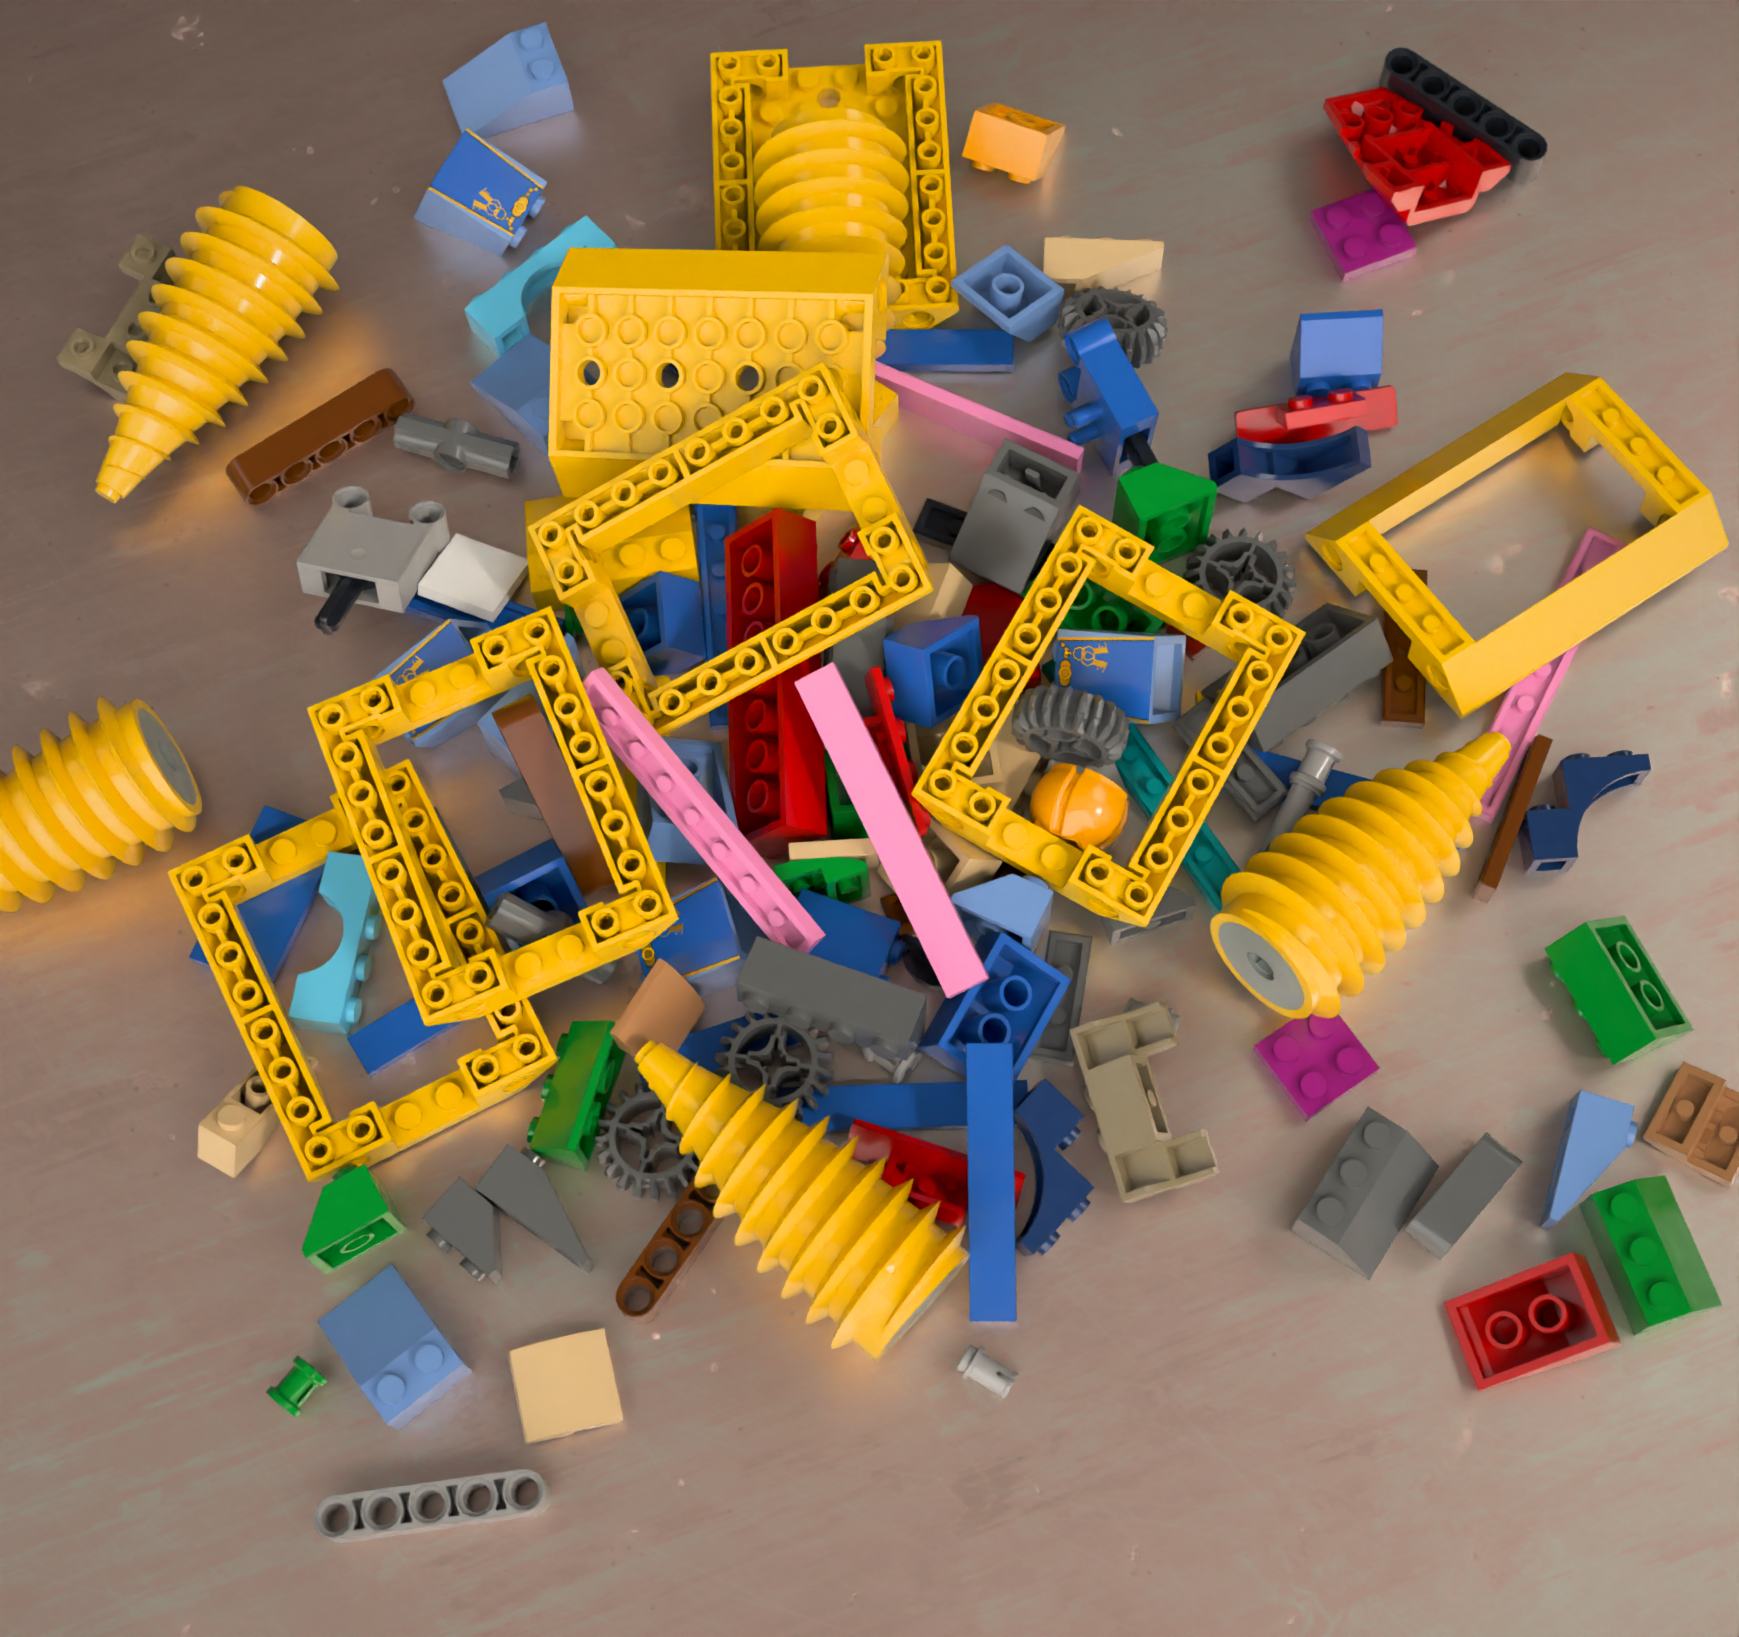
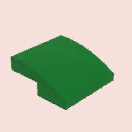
[773,857,871,904]

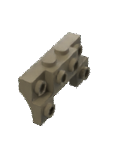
[57,234,180,403]
[1069,1001,1221,1203]

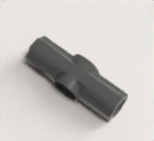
[393,412,521,479]
[485,891,620,985]

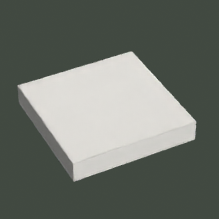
[418,533,529,622]

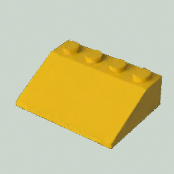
[524,496,700,612]

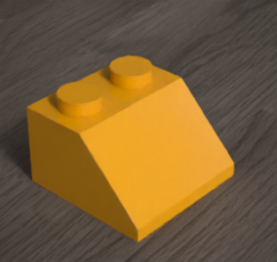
[962,101,1066,184]

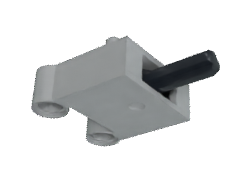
[296,485,451,635]

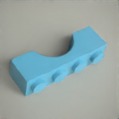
[464,215,617,358]
[288,851,381,1036]

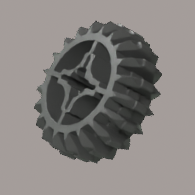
[1058,286,1168,368]
[1182,528,1296,619]
[1011,685,1130,768]
[714,1012,835,1121]
[594,1082,700,1202]

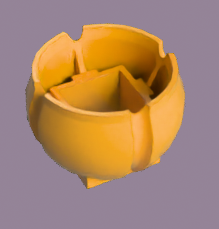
[1029,763,1131,852]

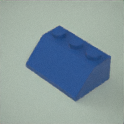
[917,931,1071,1085]

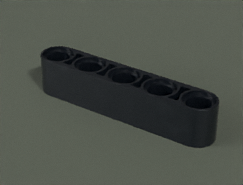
[1379,48,1547,184]

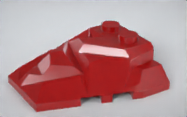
[1323,87,1511,226]

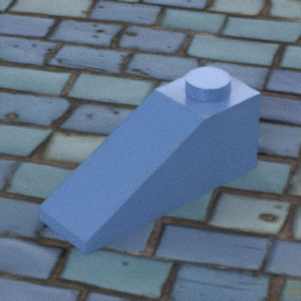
[1539,1090,1637,1230]

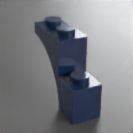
[1208,426,1372,503]
[1518,750,1651,875]
[1014,1078,1095,1257]

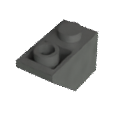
[422,1177,502,1284]

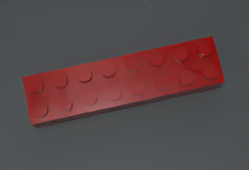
[725,507,827,860]

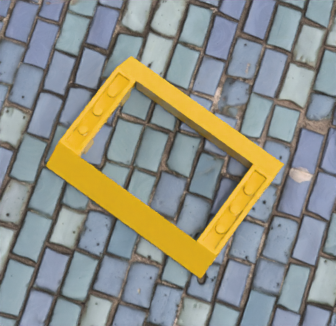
[527,361,935,737]
[1304,372,1729,719]
[911,504,1306,928]
[307,606,679,1026]
[167,759,558,1183]

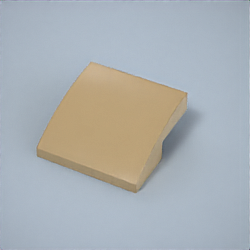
[789,838,879,868]
[507,1328,623,1444]

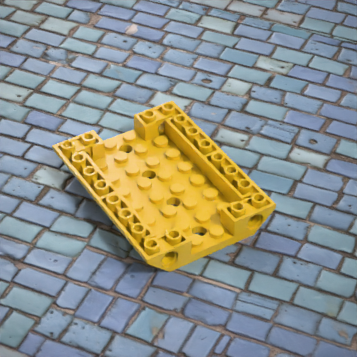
[710,40,959,329]
[548,247,889,511]

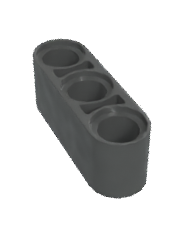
[1404,1132,1523,1260]

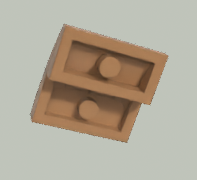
[610,958,706,1057]
[1644,1061,1739,1188]

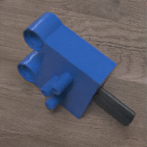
[1058,317,1159,477]

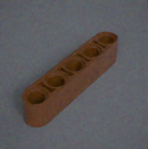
[226,368,416,507]
[491,694,615,900]
[616,1175,726,1324]

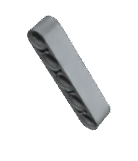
[313,1469,552,1543]

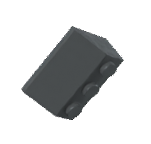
[1290,1106,1439,1280]

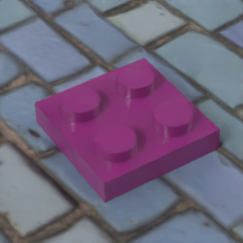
[1309,188,1417,282]
[1252,1014,1380,1122]

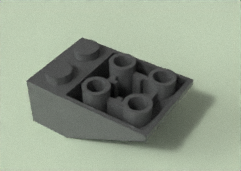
[948,438,1080,596]

